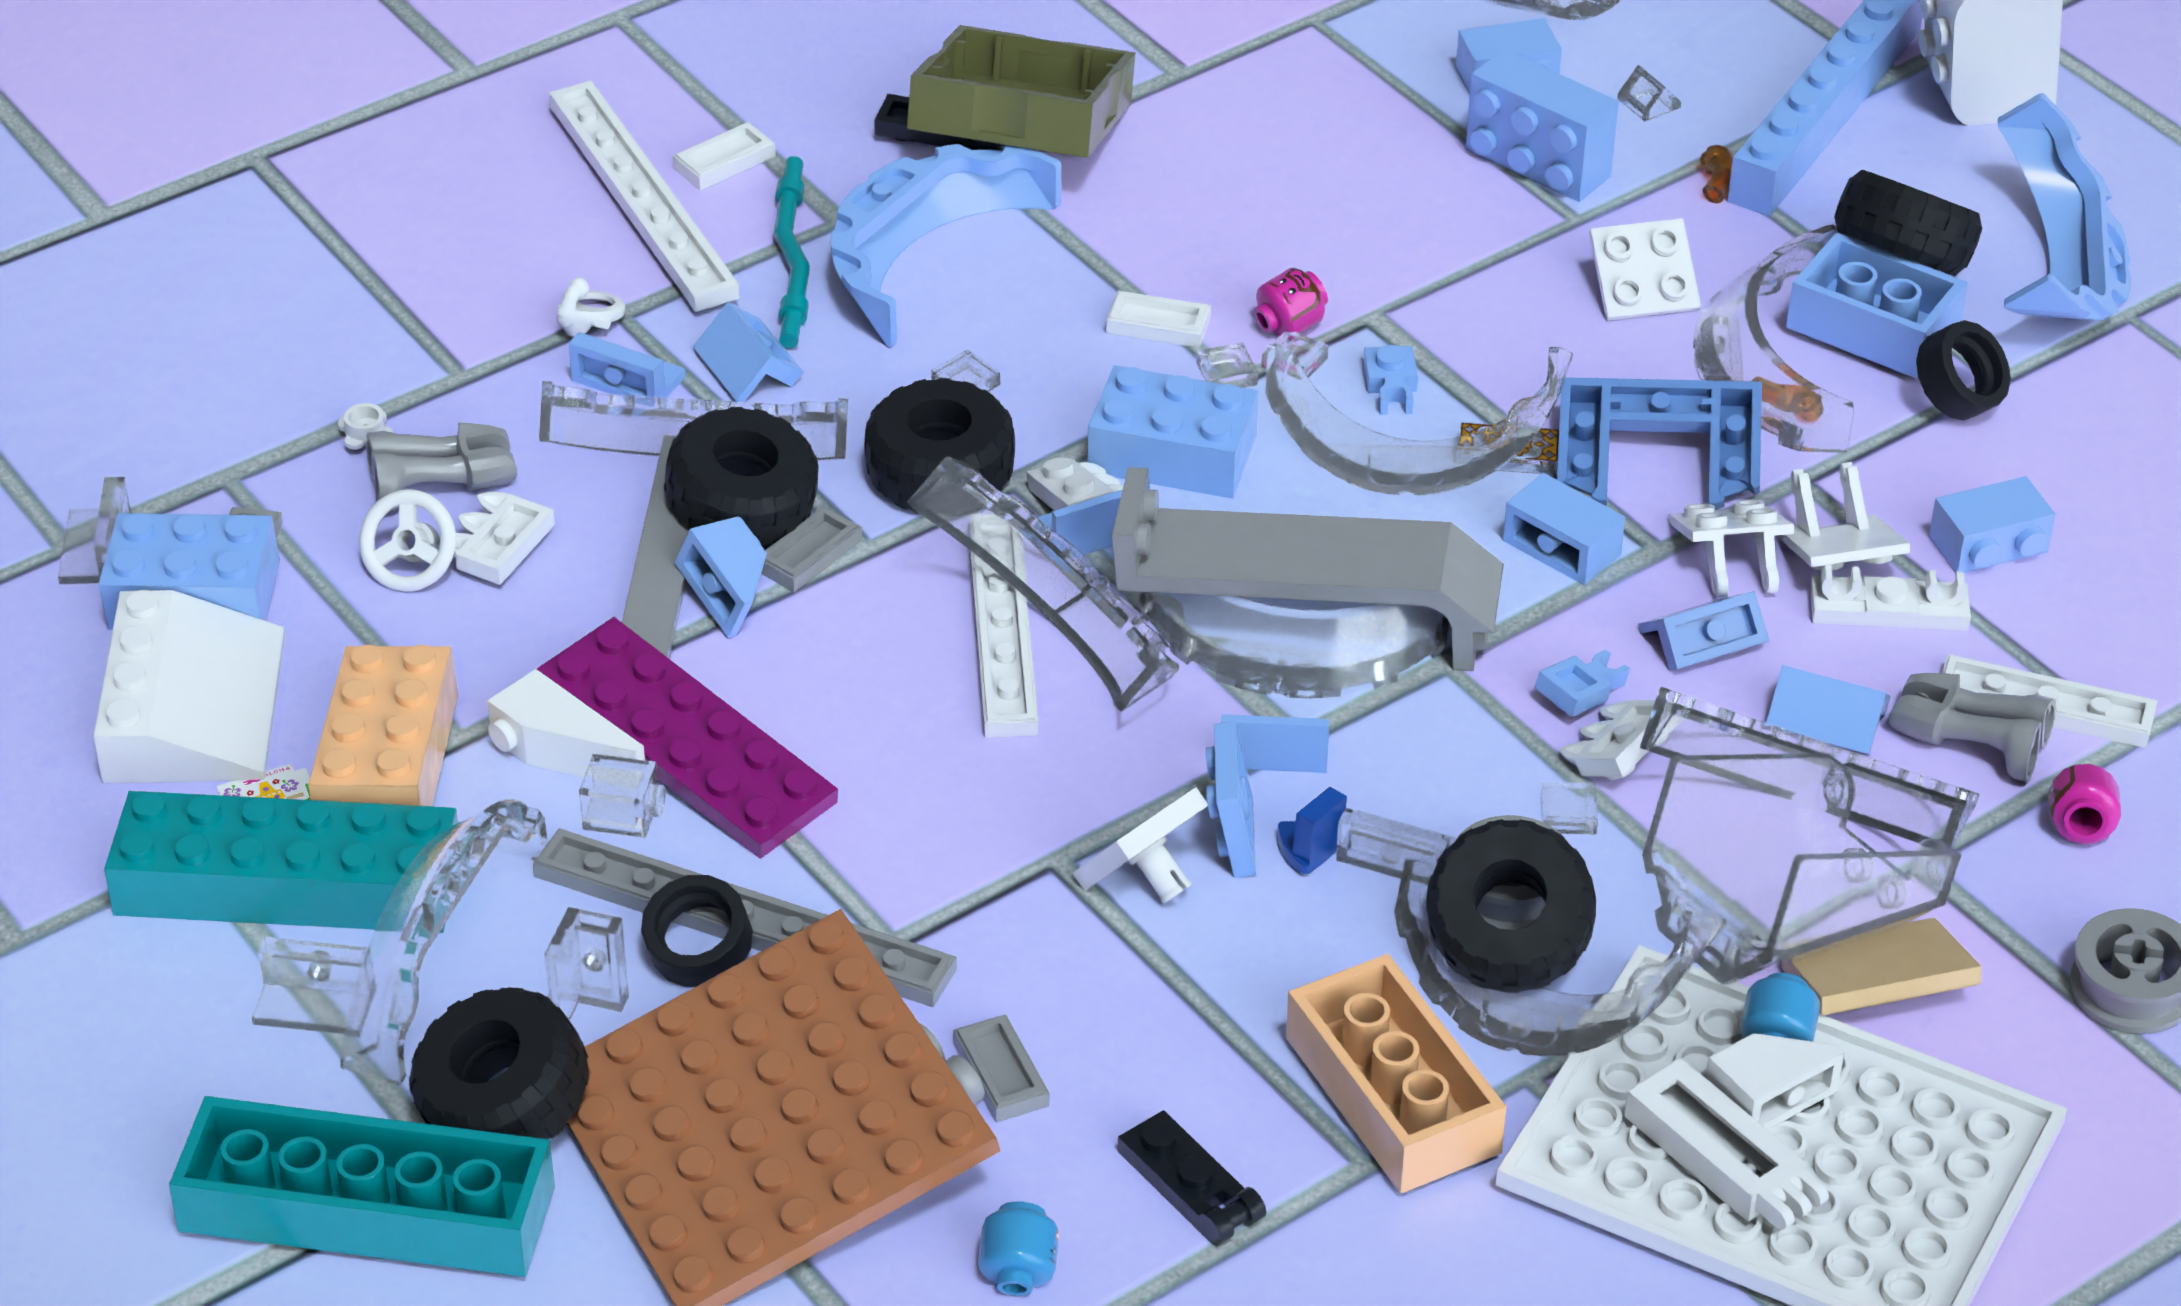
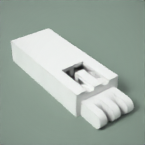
[1624,1057,1829,1230]

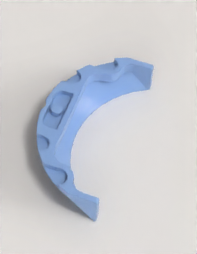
[1998,93,2131,320]
[831,144,1061,348]

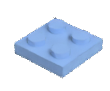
[1206,721,1256,878]

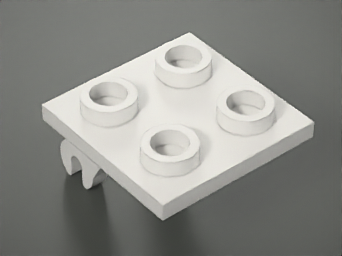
[1589,218,1701,321]
[1778,462,1910,571]
[1669,500,1794,597]

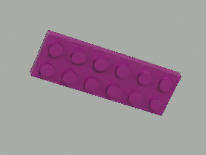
[537,617,838,859]

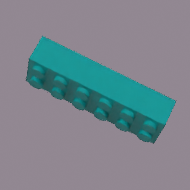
[104,791,462,933]
[169,1096,555,1277]

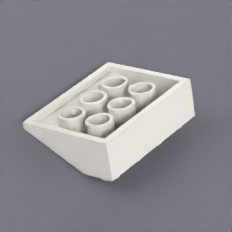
[93,590,285,783]

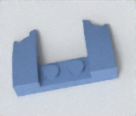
[1557,377,1762,510]

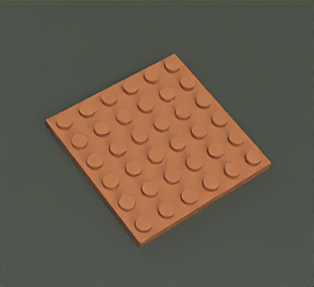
[566,909,1001,1306]

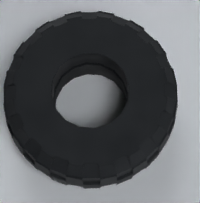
[1834,169,1983,276]
[864,378,1015,516]
[664,407,819,548]
[1426,819,1596,993]
[409,987,590,1139]

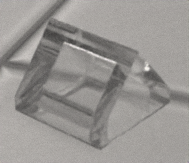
[1617,64,1681,122]

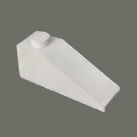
[487,669,647,790]

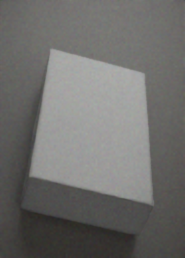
[761,506,862,593]
[953,1014,1050,1123]

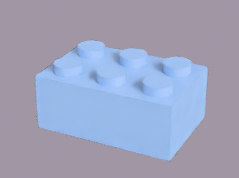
[1466,49,1619,202]
[1786,232,1968,379]
[1088,365,1258,499]
[98,513,280,630]

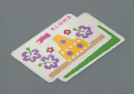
[217,765,311,800]

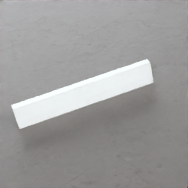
[968,512,1038,738]

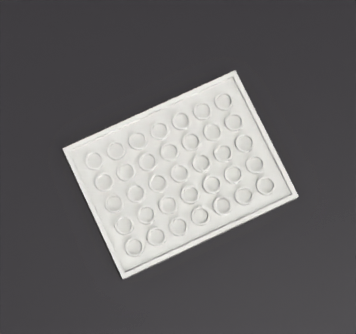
[1495,945,2067,1306]

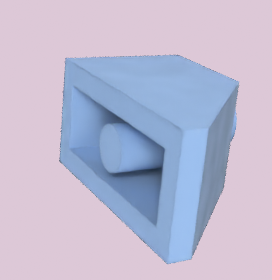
[674,517,767,638]

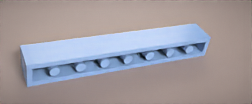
[1727,0,1922,217]

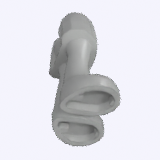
[366,422,517,512]
[1888,673,2056,782]

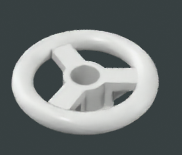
[359,489,456,592]

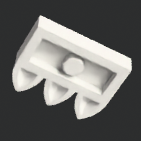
[1027,458,1123,510]
[439,492,555,585]
[1560,700,1681,780]

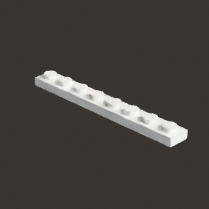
[549,80,740,312]

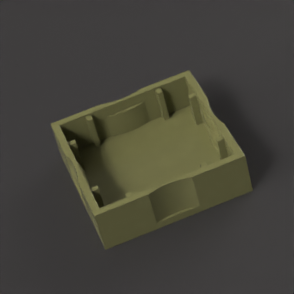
[907,25,1136,158]

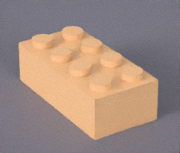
[308,645,459,806]
[1286,954,1507,1194]

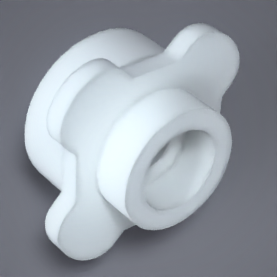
[338,403,393,449]

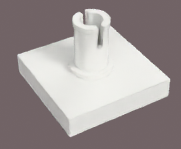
[1072,787,1208,904]

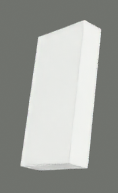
[673,122,776,191]
[1106,291,1211,348]

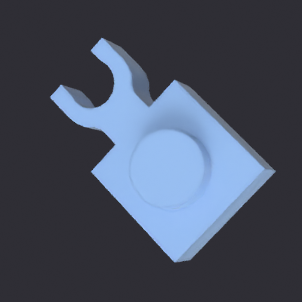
[1363,345,1418,415]
[1534,650,1630,717]

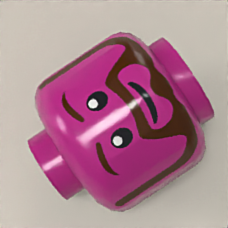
[1254,267,1328,340]
[2049,764,2121,844]

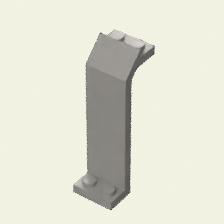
[1112,467,1504,671]

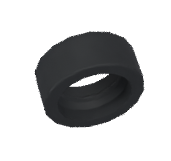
[1916,320,2011,421]
[641,875,753,987]

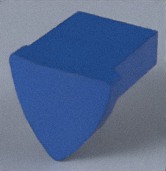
[1277,786,1347,874]

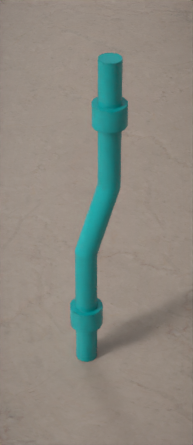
[774,156,810,349]

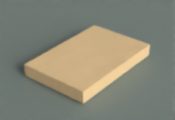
[1778,917,1981,1016]

